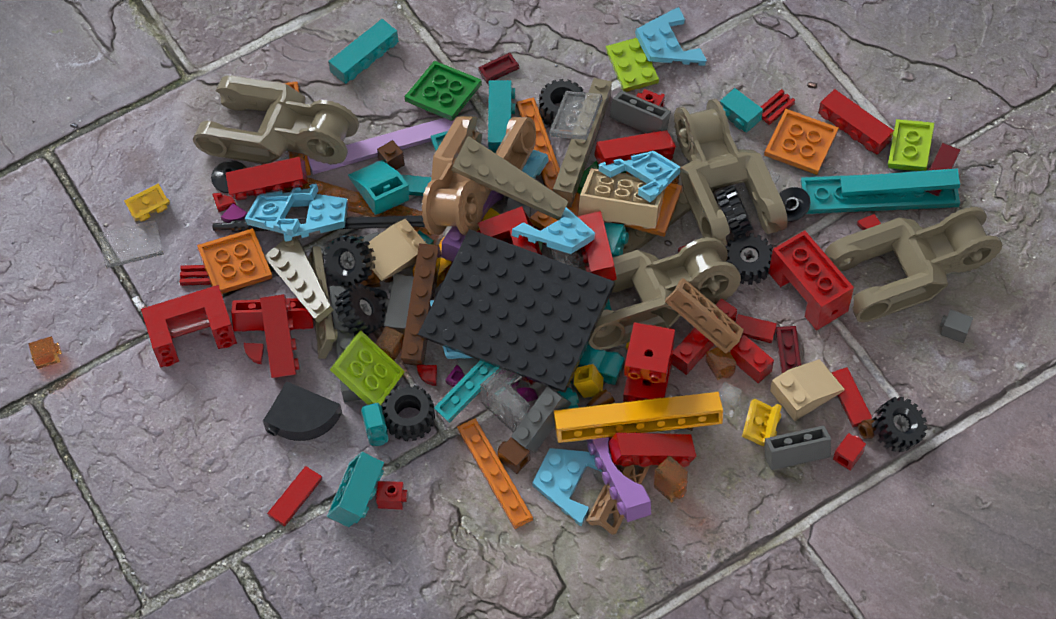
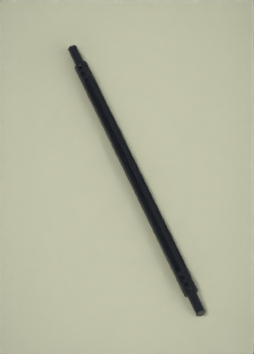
[212,215,425,232]

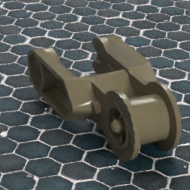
[193,75,359,165]
[674,99,787,245]
[825,206,1003,322]
[579,237,741,350]

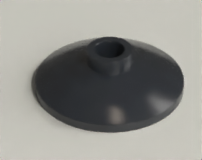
[211,160,247,193]
[779,187,811,222]

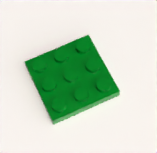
[404,61,482,121]

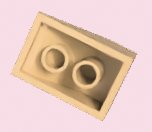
[368,219,426,281]
[770,359,844,421]

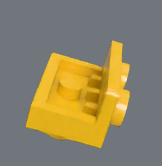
[124,183,170,222]
[742,399,782,446]

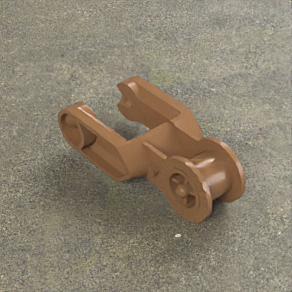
[422,116,536,236]

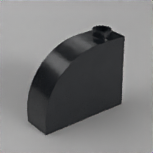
[263,381,342,441]

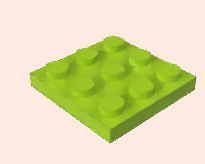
[330,331,405,405]

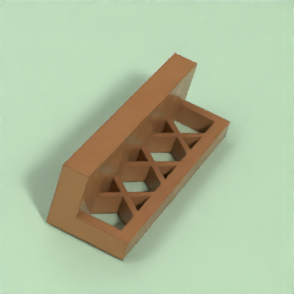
[665,278,744,353]
[586,465,650,534]

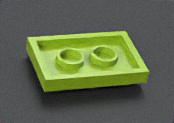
[606,38,659,92]
[888,119,934,171]

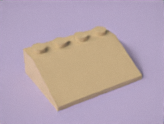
[578,168,666,229]

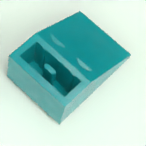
[348,160,409,215]

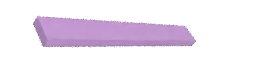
[307,118,454,175]

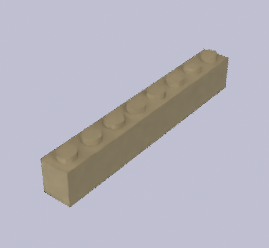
[553,78,612,208]

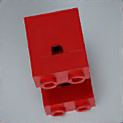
[477,206,542,255]
[769,230,854,331]
[141,285,237,368]
[623,322,675,403]

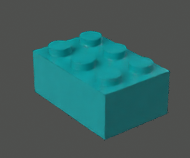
[327,451,384,528]

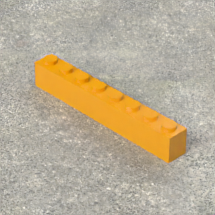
[554,392,723,443]

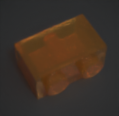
[654,456,688,503]

